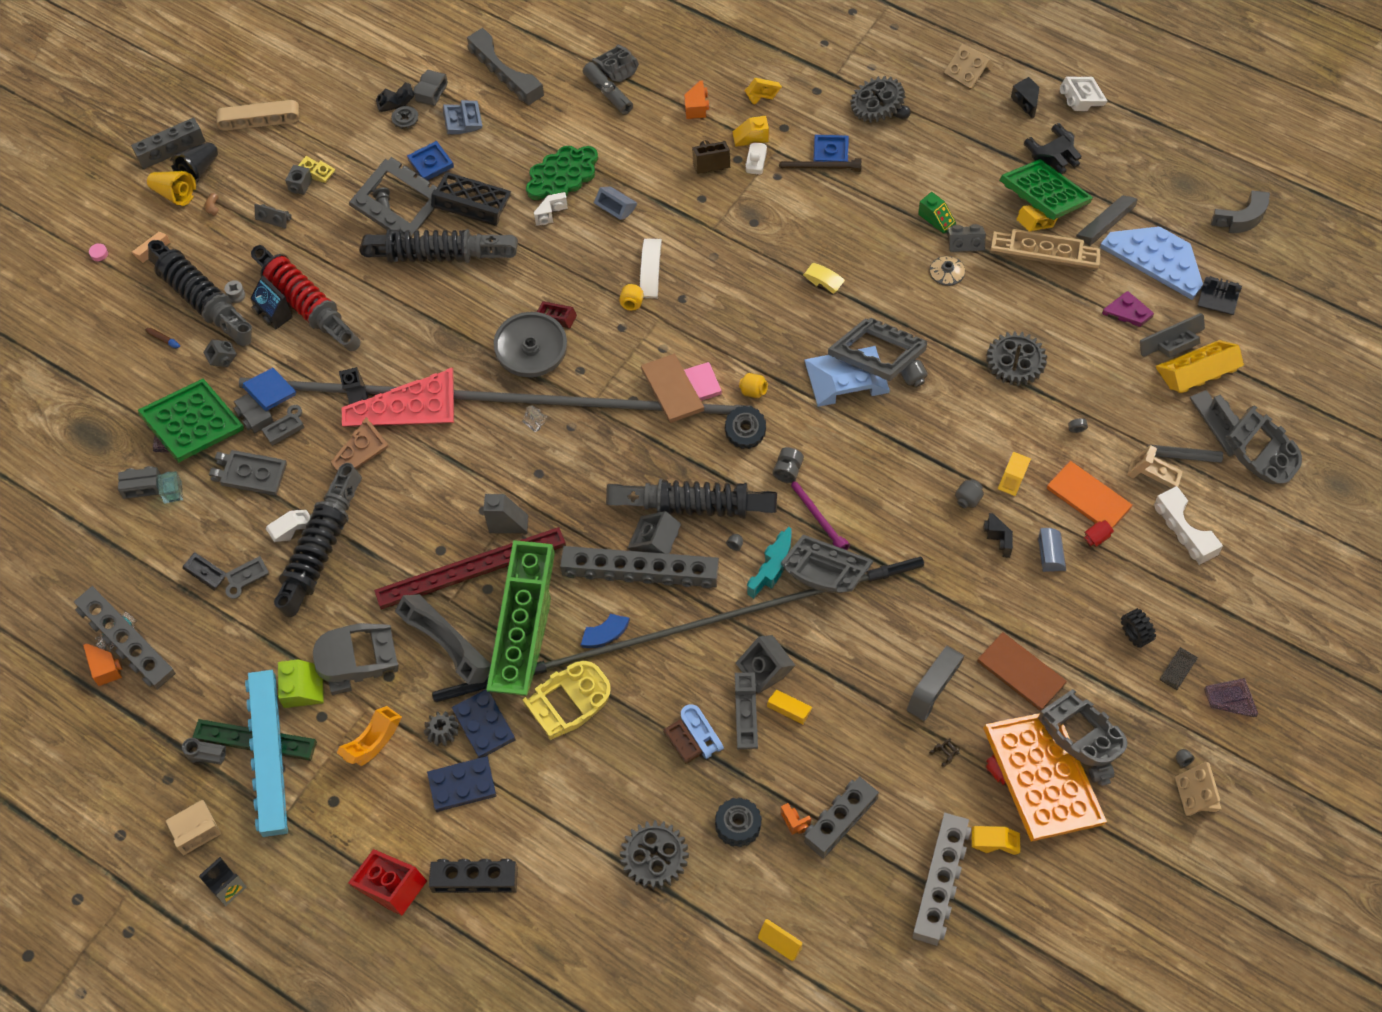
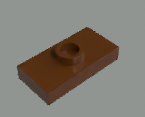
[663,719,703,764]

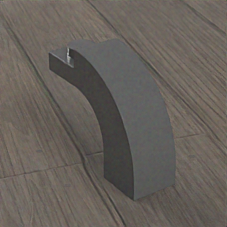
[1211,191,1270,233]

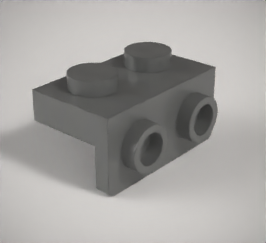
[947,224,986,252]

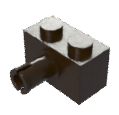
[692,140,731,174]

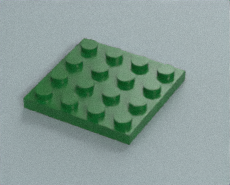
[999,159,1093,220]
[138,378,244,463]

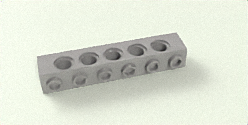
[912,812,971,946]

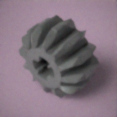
[424,711,459,747]

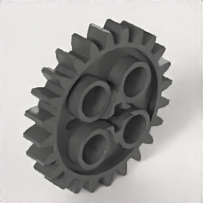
[850,76,906,123]
[986,331,1047,386]
[620,820,689,890]

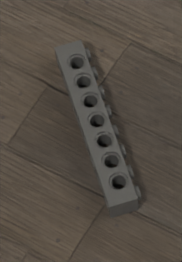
[560,546,719,588]

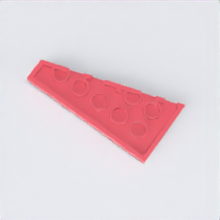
[342,367,454,427]

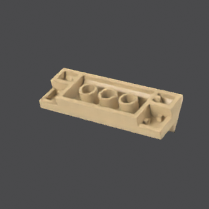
[990,229,1101,271]

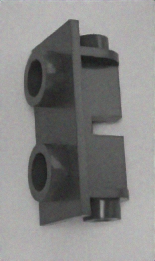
[254,203,292,229]

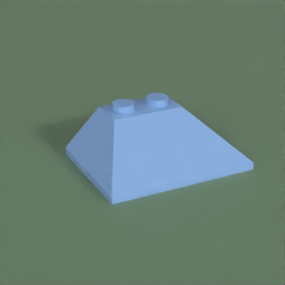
[804,346,890,407]

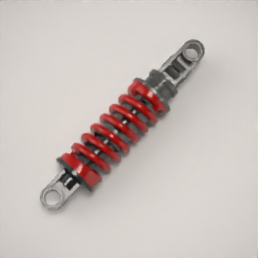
[251,245,361,351]

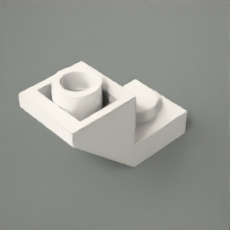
[534,192,568,226]
[266,510,310,542]

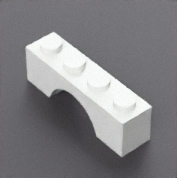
[1154,486,1223,565]

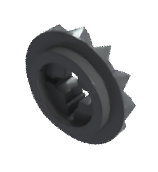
[391,106,418,129]

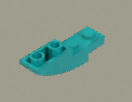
[747,527,792,599]

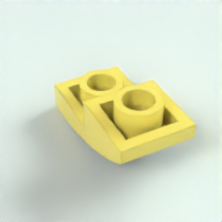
[298,156,335,183]
[803,263,845,294]

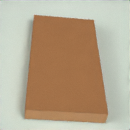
[641,353,704,423]

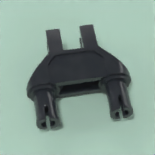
[1024,123,1082,175]

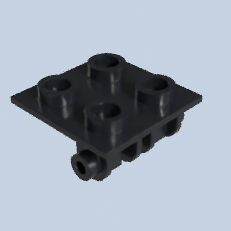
[1198,276,1242,315]

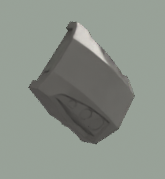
[592,44,639,82]

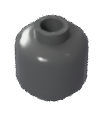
[900,360,928,387]
[955,479,984,508]

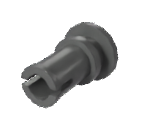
[372,188,391,210]

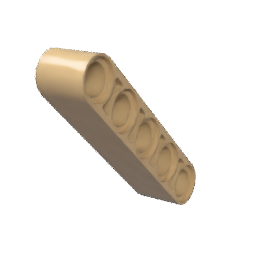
[217,100,299,131]

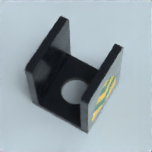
[199,857,247,906]

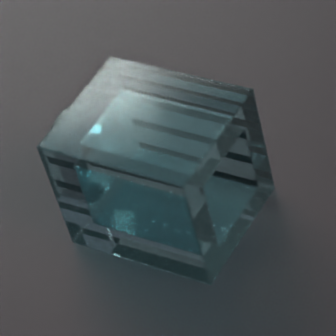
[158,471,183,503]

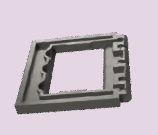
[349,157,444,238]
[828,318,927,381]

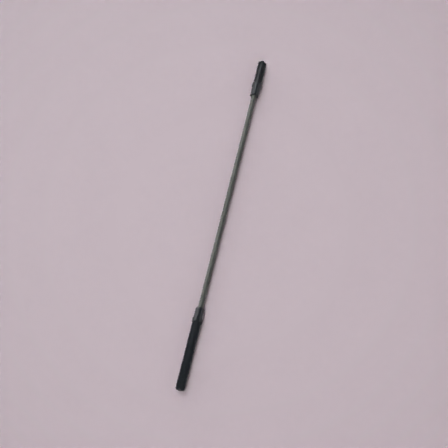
[432,556,924,702]

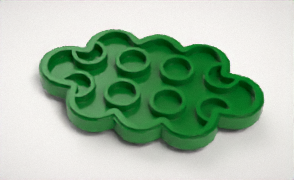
[526,146,598,200]

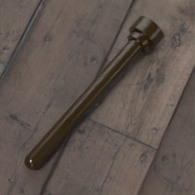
[779,158,862,172]

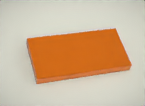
[1046,461,1133,529]

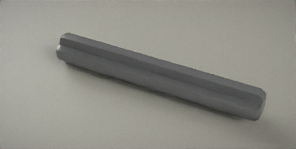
[1147,444,1223,462]

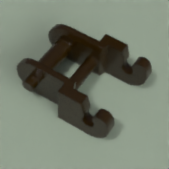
[929,738,960,768]

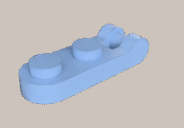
[681,704,724,759]

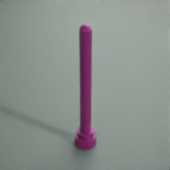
[791,482,850,550]

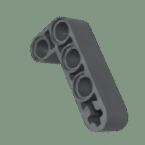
[906,646,965,721]

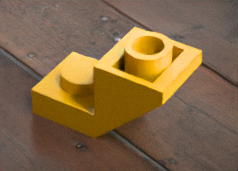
[998,451,1031,496]
[972,826,1020,855]

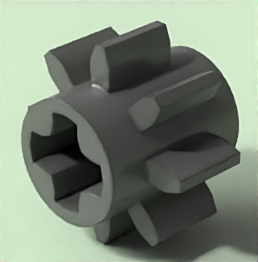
[1089,763,1115,786]

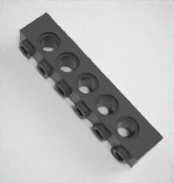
[74,586,176,690]

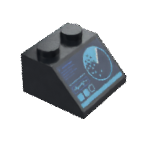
[250,276,293,330]

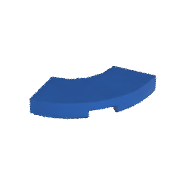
[581,614,630,648]

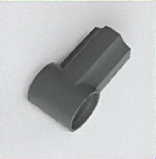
[182,738,226,765]

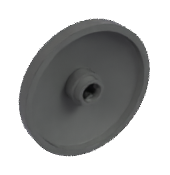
[494,312,567,377]

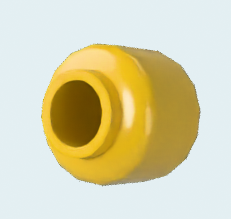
[619,284,644,311]
[739,373,768,399]

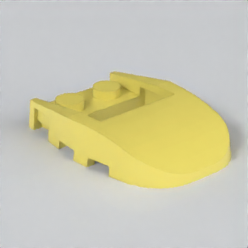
[523,661,610,740]

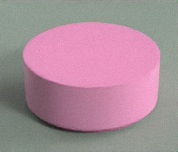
[89,244,108,261]

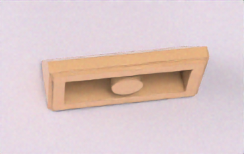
[132,232,170,263]

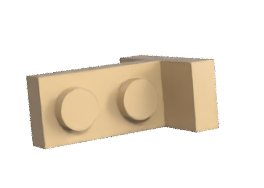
[1127,445,1183,488]

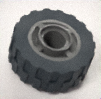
[725,405,766,449]
[715,797,762,847]

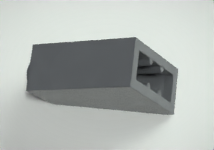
[483,494,529,533]

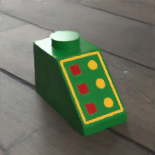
[918,192,956,234]

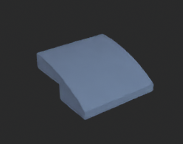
[443,100,482,134]

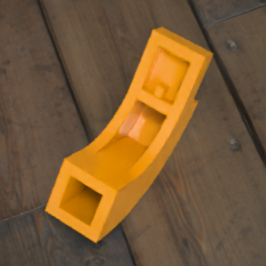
[337,706,402,766]

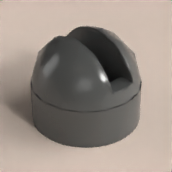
[726,534,743,551]
[1176,749,1195,768]

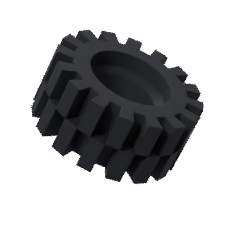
[1121,608,1156,648]

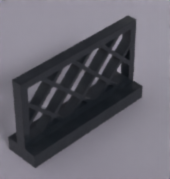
[431,172,511,226]

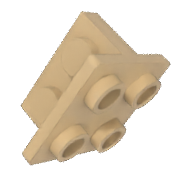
[1175,762,1221,816]

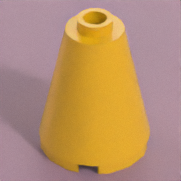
[147,171,196,206]

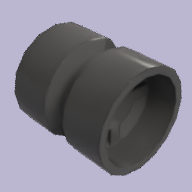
[773,447,804,483]

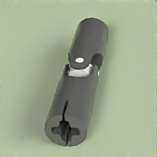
[582,62,633,115]

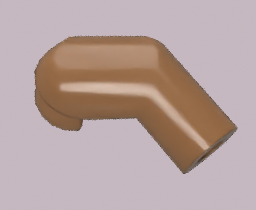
[204,193,219,216]

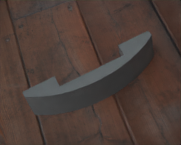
[735,672,758,749]

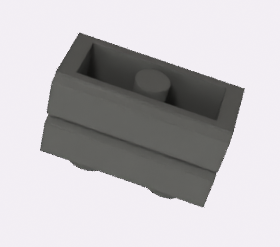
[118,466,162,499]

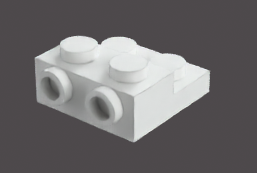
[1060,77,1107,111]

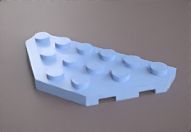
[1100,227,1203,300]

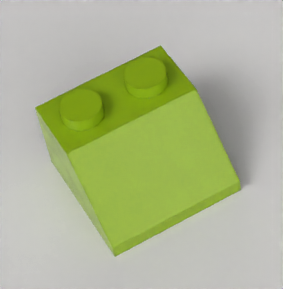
[278,660,324,708]

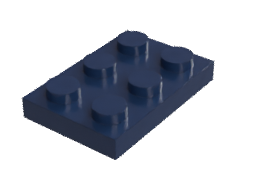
[452,690,516,758]
[427,756,497,812]

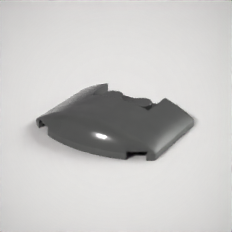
[781,535,873,593]

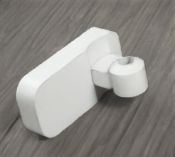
[746,143,767,175]

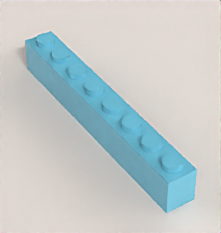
[245,670,288,837]

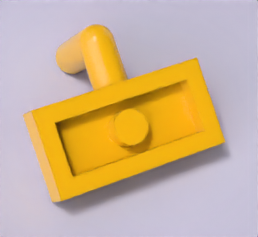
[744,78,782,105]

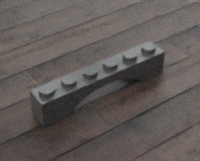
[467,28,544,106]
[395,594,491,684]

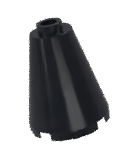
[170,142,218,183]

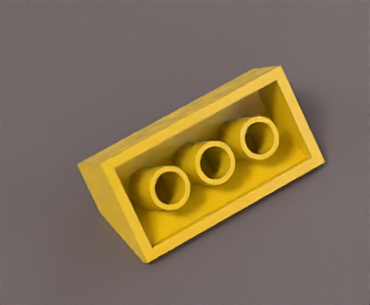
[1156,340,1244,393]

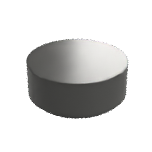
[1068,418,1088,433]

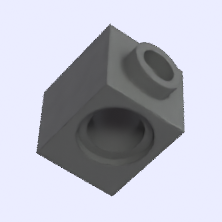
[285,165,313,195]

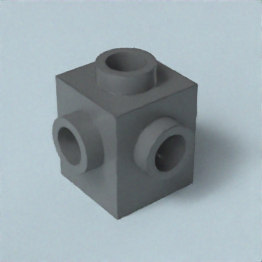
[203,340,237,367]

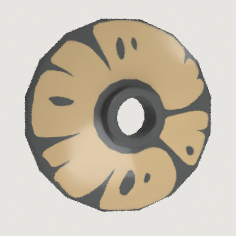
[930,256,965,286]

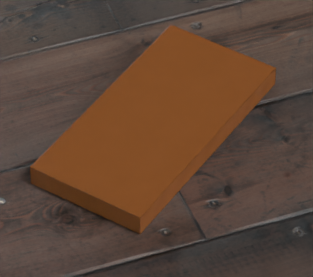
[977,632,1067,711]

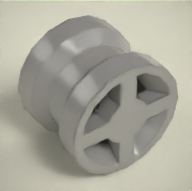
[224,281,246,303]

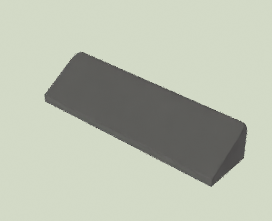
[1076,195,1138,246]

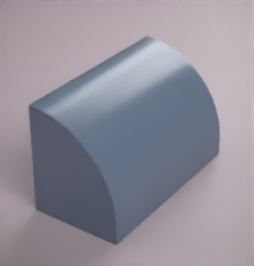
[594,186,637,220]
[1038,528,1066,572]

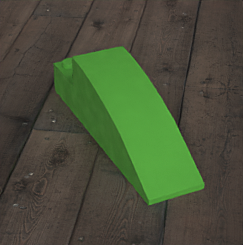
[486,540,555,696]

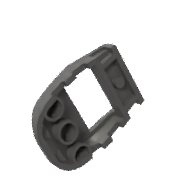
[1224,405,1302,484]
[313,623,398,682]
[1038,689,1127,766]

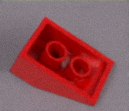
[348,849,427,916]

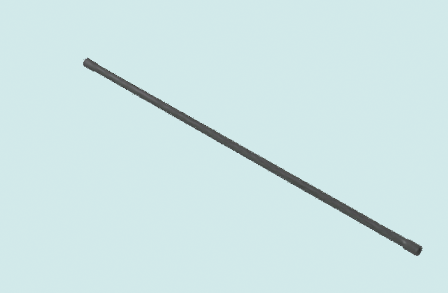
[239,377,750,415]

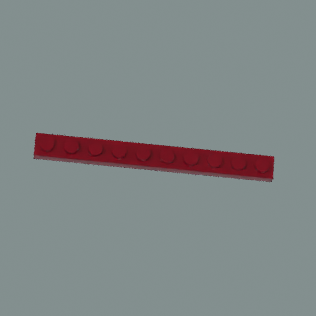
[374,527,566,610]

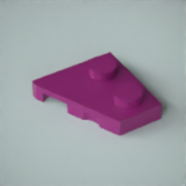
[1102,291,1154,327]

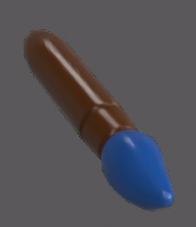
[145,327,180,348]

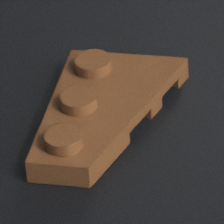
[331,417,389,472]

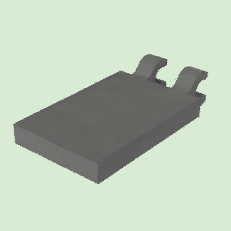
[209,450,287,496]

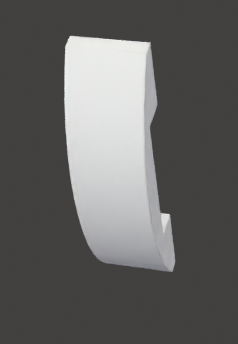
[640,239,662,299]

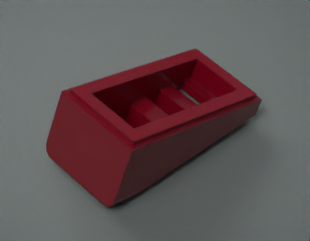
[537,301,577,328]

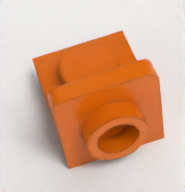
[780,803,811,835]

